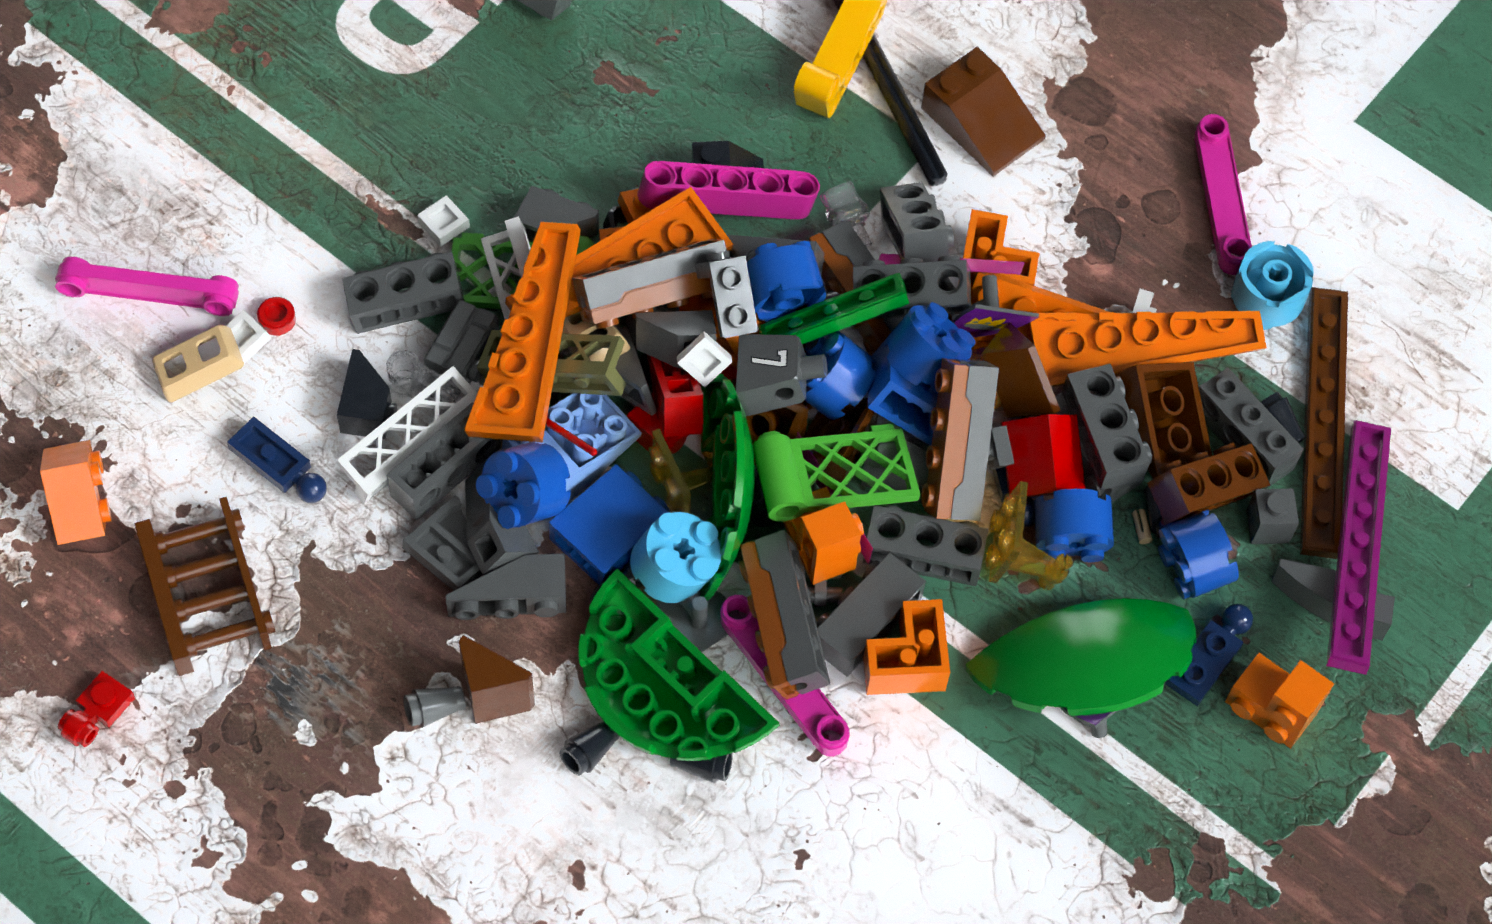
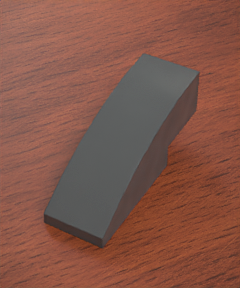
[1271,559,1395,641]

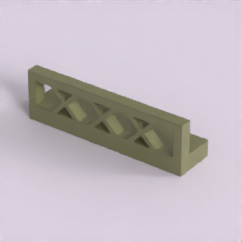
[477,330,626,396]

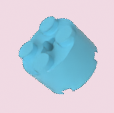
[1231,241,1314,330]
[630,512,721,603]

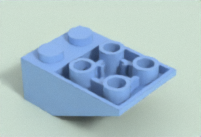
[502,393,642,500]

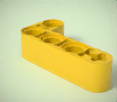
[794,0,887,119]

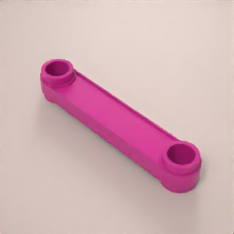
[1195,114,1252,275]
[55,256,239,316]
[720,595,850,757]

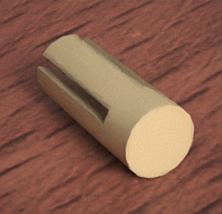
[1132,509,1153,544]

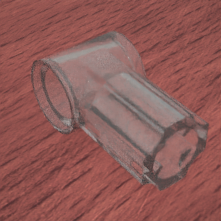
[386,350,461,415]

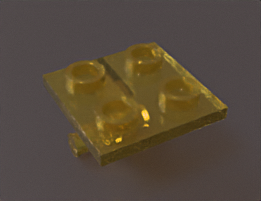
[649,428,713,514]
[986,481,1073,590]

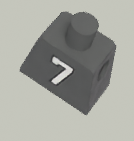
[736,334,828,416]

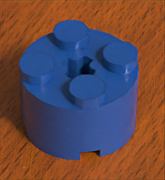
[747,241,827,321]
[883,302,976,393]
[804,331,876,420]
[476,442,571,529]
[1034,489,1114,563]
[1158,509,1239,600]

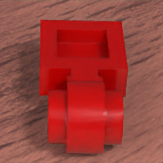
[58,671,135,747]

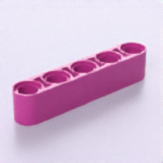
[637,161,820,219]

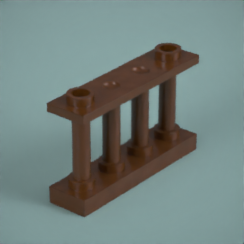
[134,496,276,676]

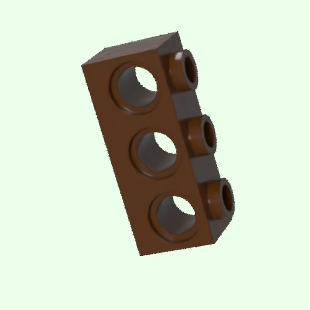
[1147,443,1270,525]

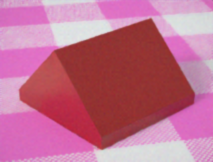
[1000,414,1085,499]

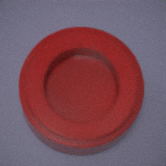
[257,297,296,336]

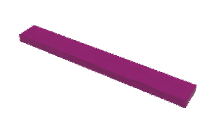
[1326,420,1391,675]

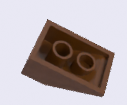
[921,46,1046,177]
[1115,362,1212,479]

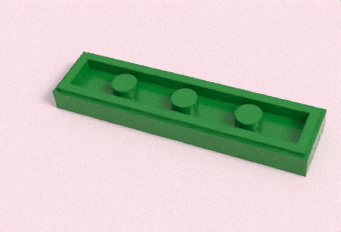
[758,272,910,344]

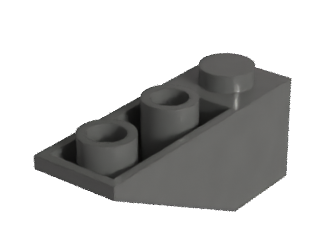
[465,458,539,575]
[446,553,566,620]

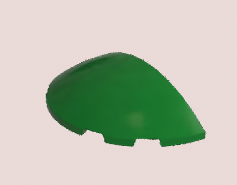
[700,374,754,601]
[579,569,780,761]
[965,598,1196,716]

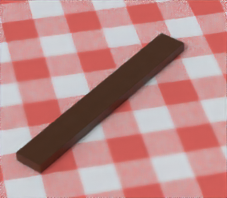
[1300,287,1348,559]

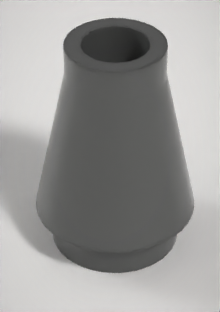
[403,686,466,728]

